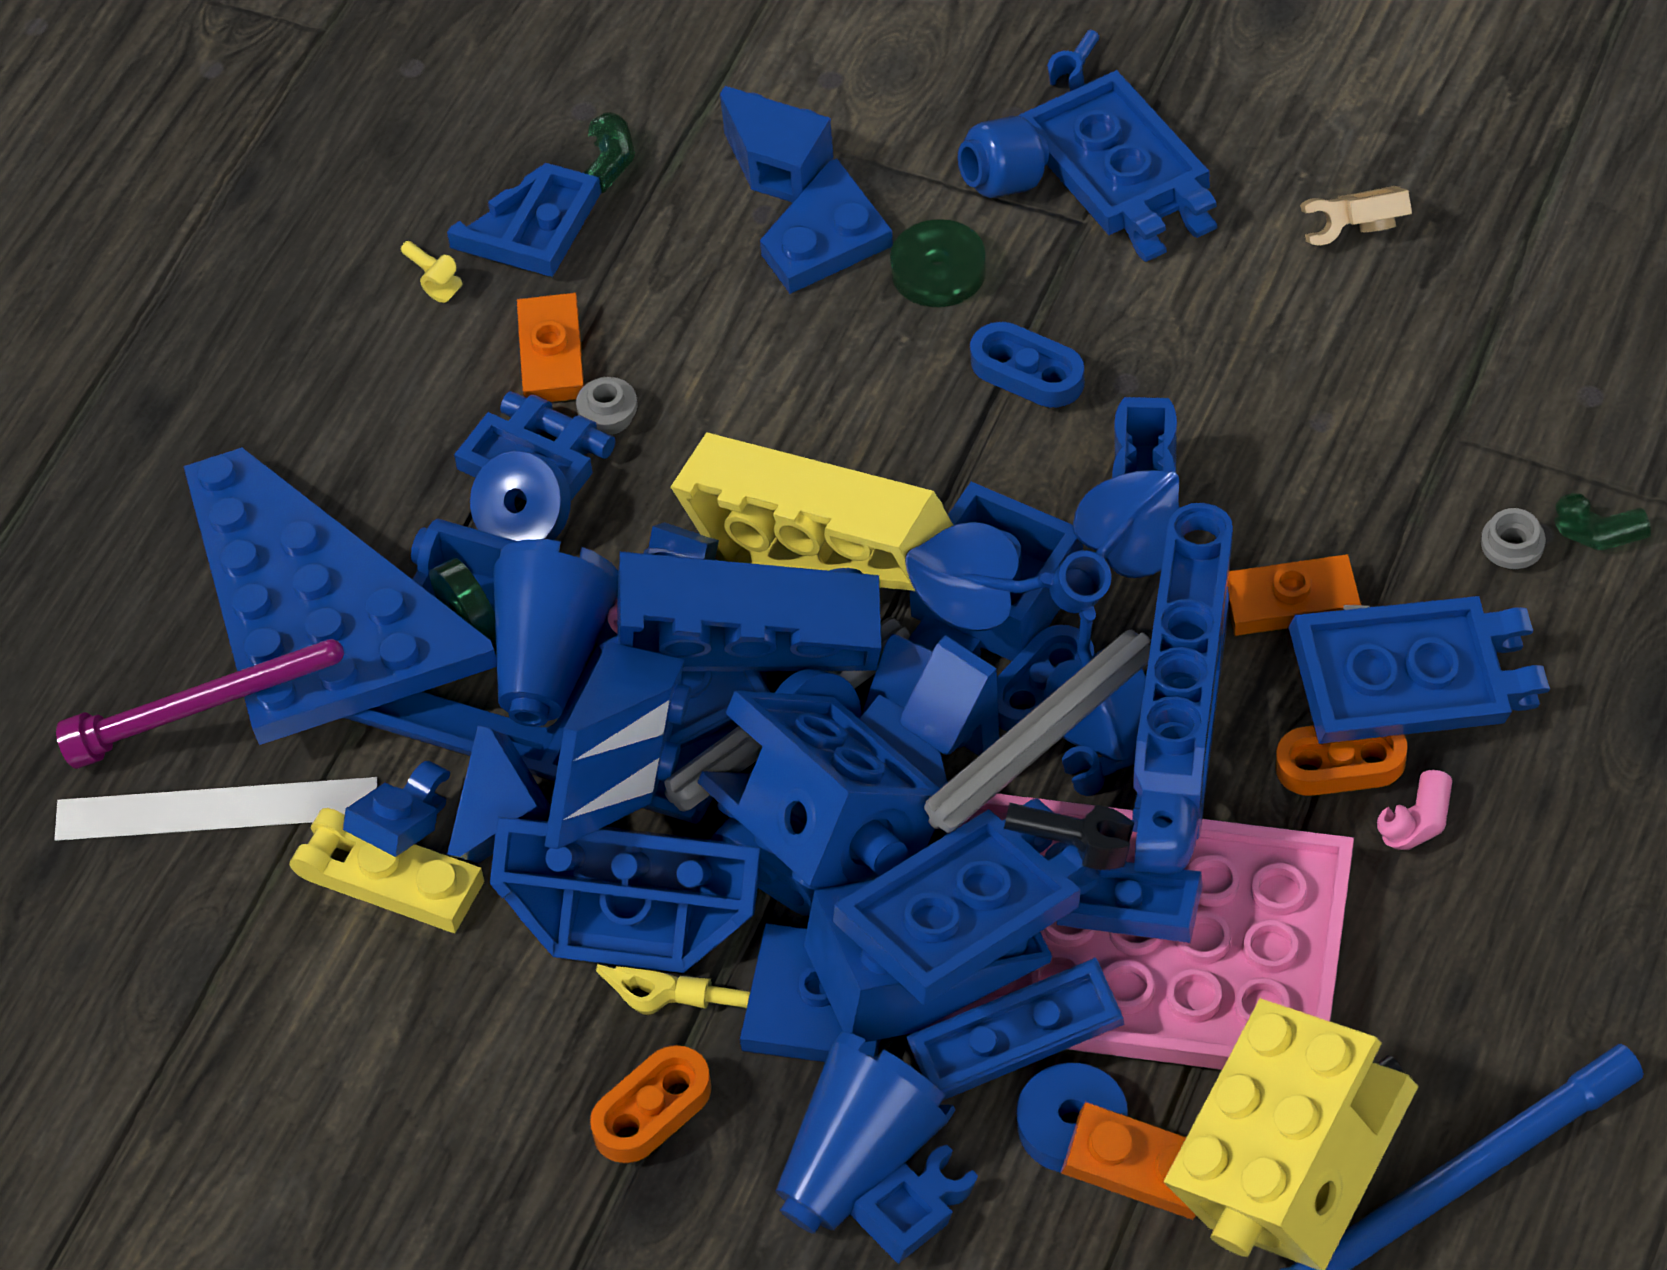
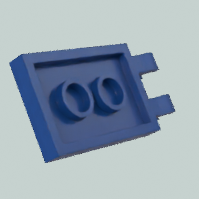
[1018,70,1217,262]
[1289,596,1550,744]
[833,798,1099,1006]

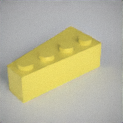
[671,432,954,591]

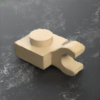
[1300,186,1412,245]

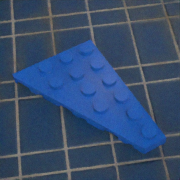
[184,448,497,745]

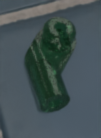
[584,112,635,193]
[1554,493,1651,551]

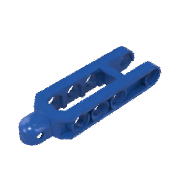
[1132,503,1233,875]

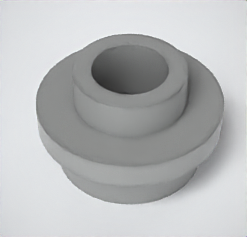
[576,377,637,435]
[1481,508,1546,569]

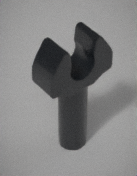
[1004,803,1134,870]

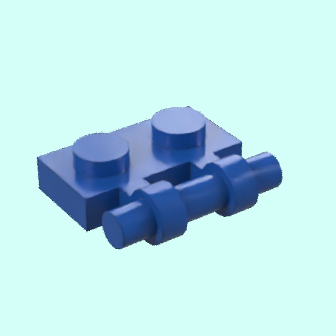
[454,391,615,501]

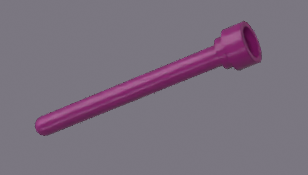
[56,639,344,769]

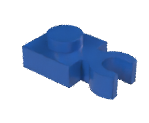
[850,1145,978,1264]

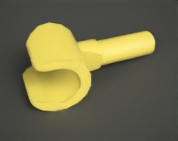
[401,241,463,303]

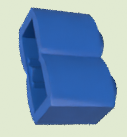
[1112,397,1177,478]

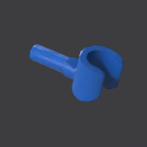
[1047,30,1099,91]
[1062,746,1136,796]

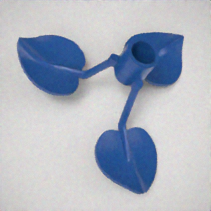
[905,470,1179,762]

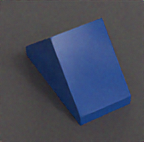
[447,726,551,863]

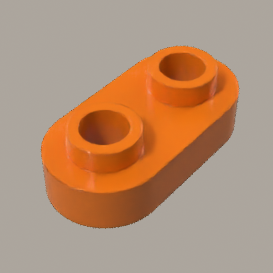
[1275,725,1408,796]
[590,1045,711,1163]

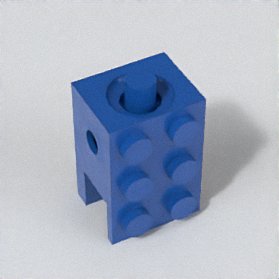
[697,690,940,890]

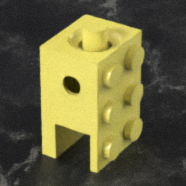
[1163,998,1418,1270]

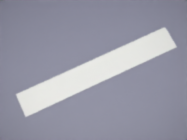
[54,777,377,841]

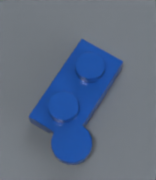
[1044,842,1203,943]

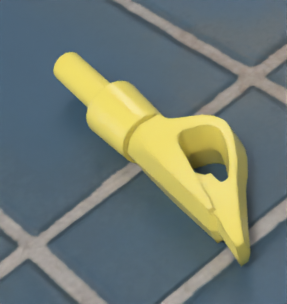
[596,964,750,1015]

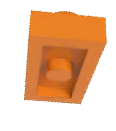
[1061,1102,1196,1220]

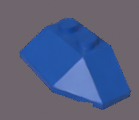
[490,817,762,973]

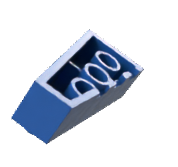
[617,551,881,671]

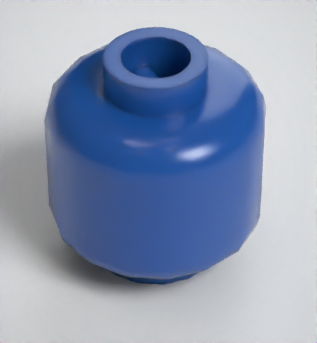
[958,116,1049,198]

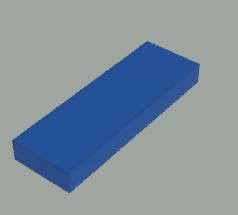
[906,958,1124,1100]

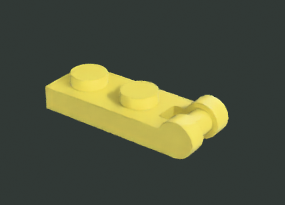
[290,808,485,934]

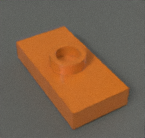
[517,293,584,402]
[1227,554,1361,636]

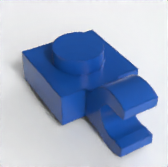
[343,761,451,857]

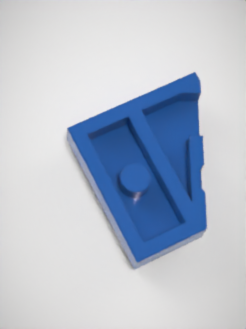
[760,158,893,294]
[447,163,601,277]

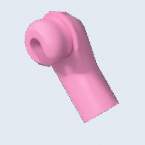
[1377,770,1452,850]

